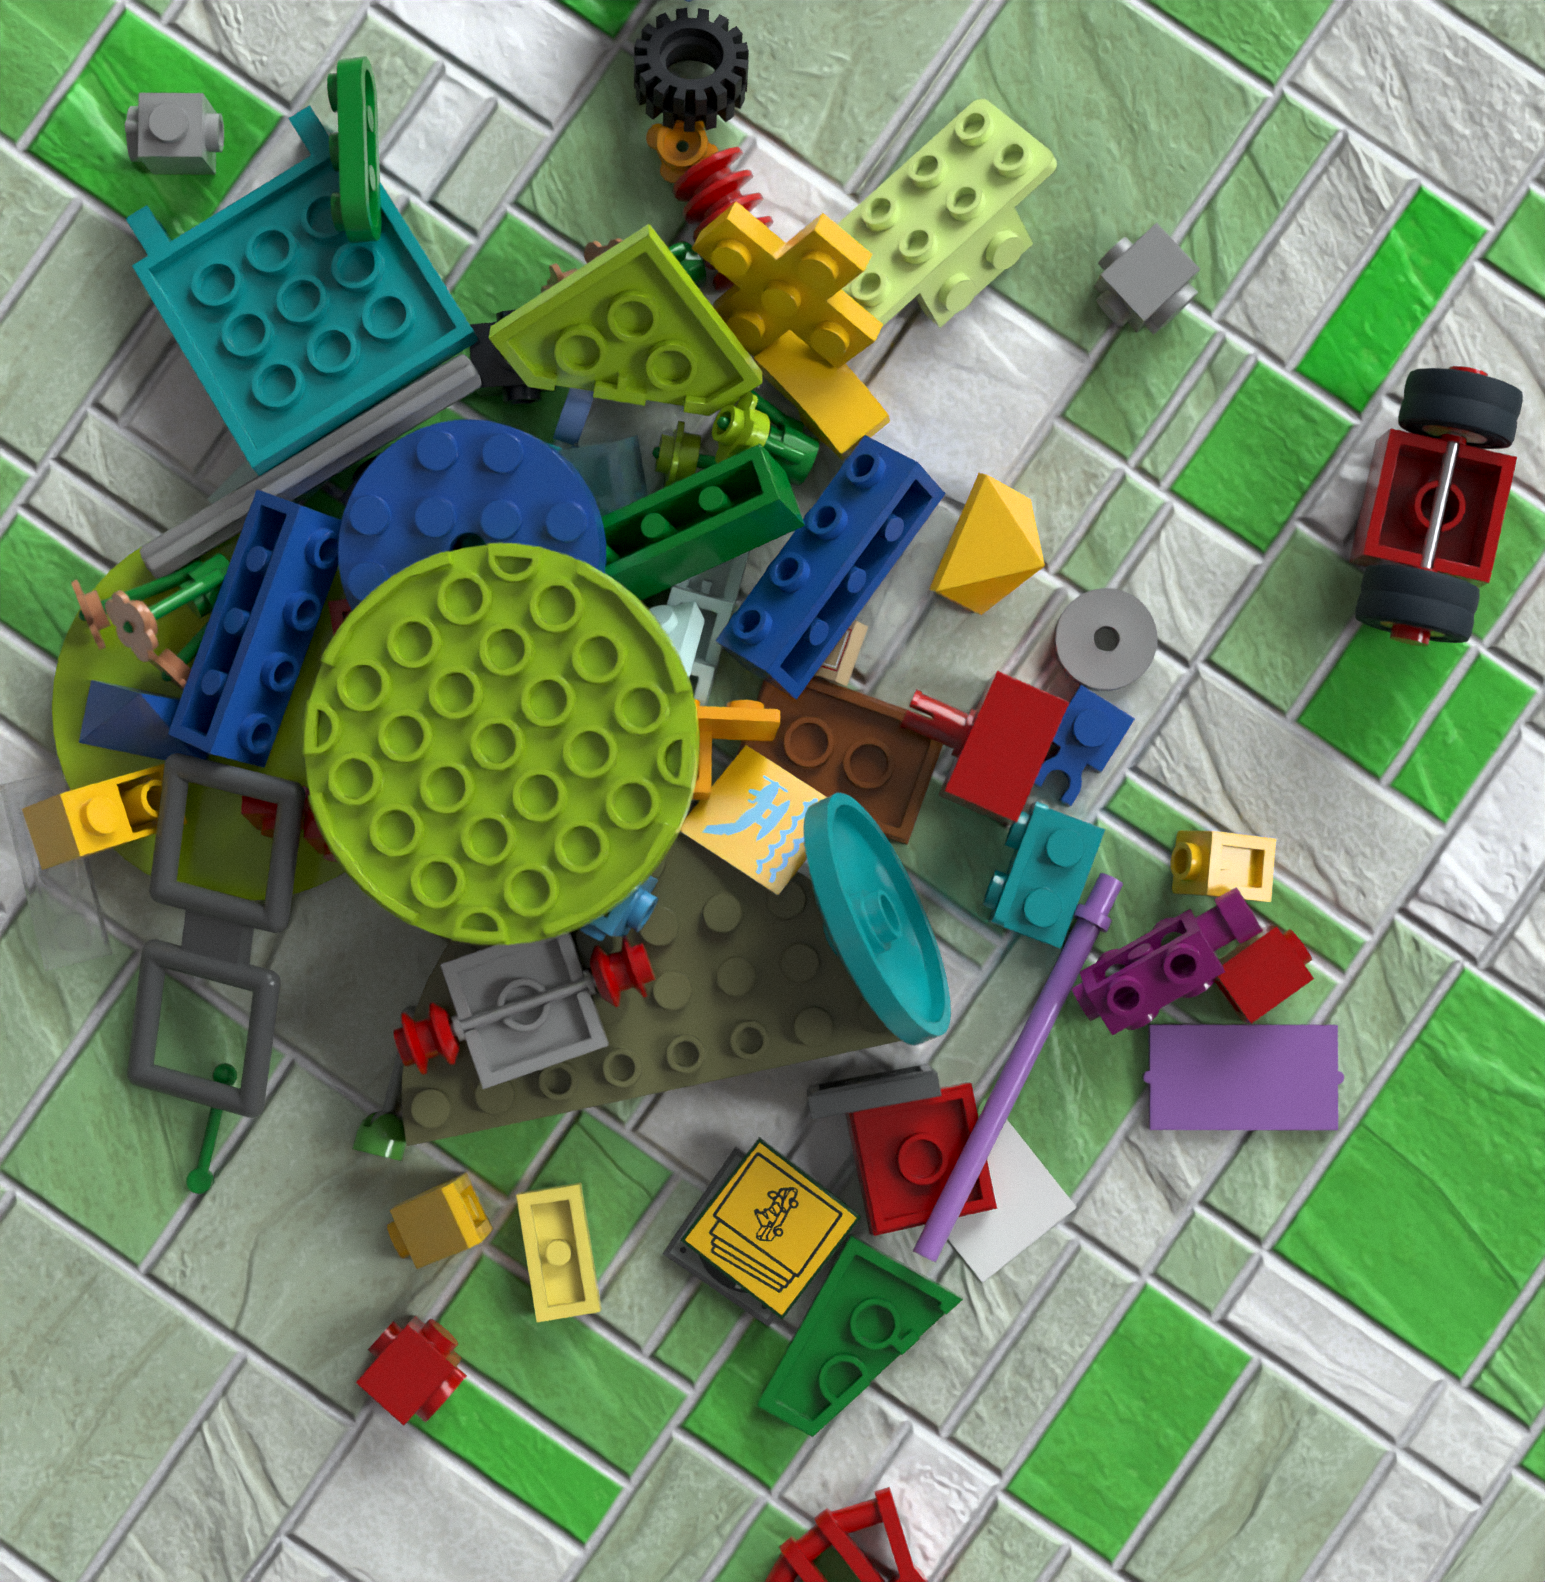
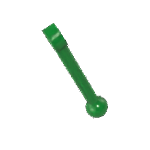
[186,1063,237,1194]

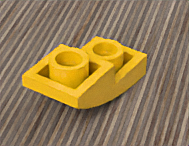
[754,329,890,461]

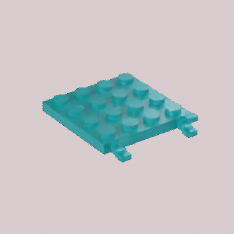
[125,105,479,476]

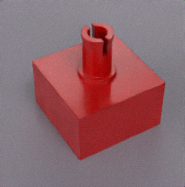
[900,671,1069,826]

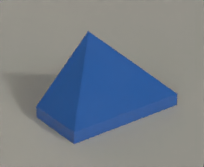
[79,680,210,761]

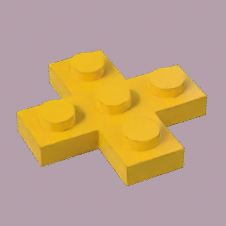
[692,202,883,369]

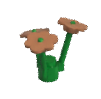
[71,553,230,691]

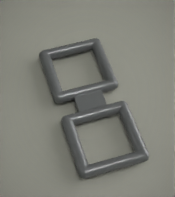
[127,753,305,1118]

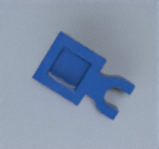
[1034,685,1135,807]

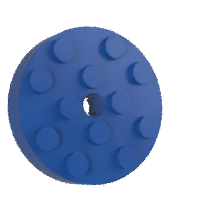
[338,419,606,611]

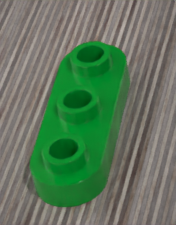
[327,56,381,244]

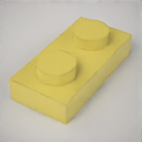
[516,1182,602,1322]

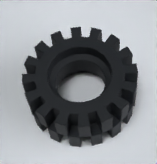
[634,8,749,132]

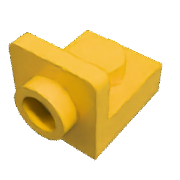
[1170,830,1276,902]

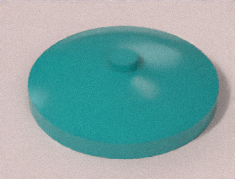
[803,793,951,1046]

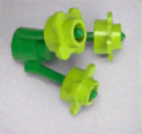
[652,390,819,488]

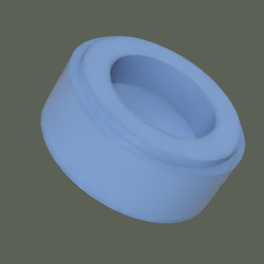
[553,388,594,446]

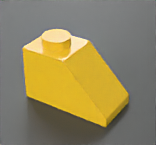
[387,1172,493,1269]

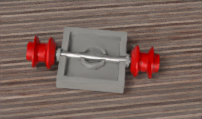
[393,932,655,1089]

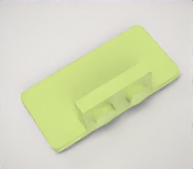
[837,99,1057,328]

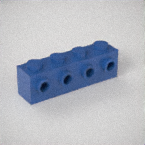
[715,435,946,700]
[168,489,342,768]

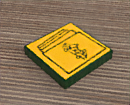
[680,1136,861,1320]

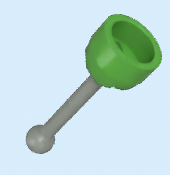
[352,1006,417,1161]

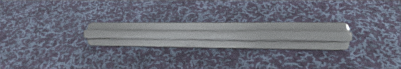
[140,354,482,579]

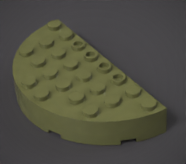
[402,833,902,1146]

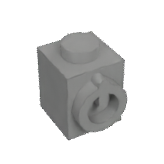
[125,93,224,175]
[1094,223,1200,335]

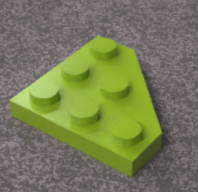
[489,224,762,416]

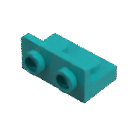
[982,801,1106,949]

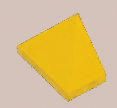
[929,473,1045,615]

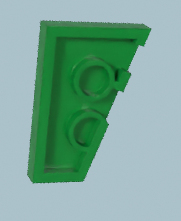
[756,1234,963,1437]

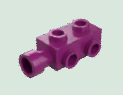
[1072,887,1263,1036]

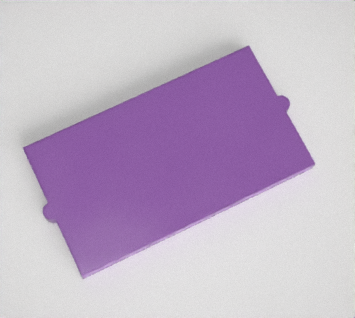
[1142,1024,1344,1130]

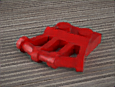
[764,1487,929,1582]

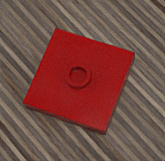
[845,1082,997,1236]

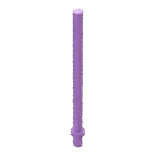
[913,873,1123,1263]

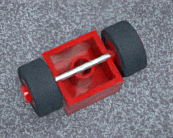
[1349,366,1523,646]

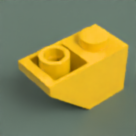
[22,763,187,870]

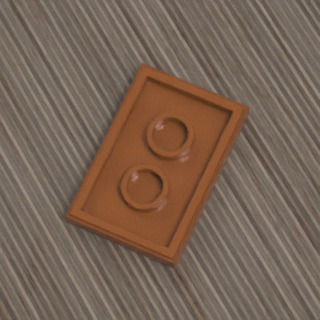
[737,676,943,845]

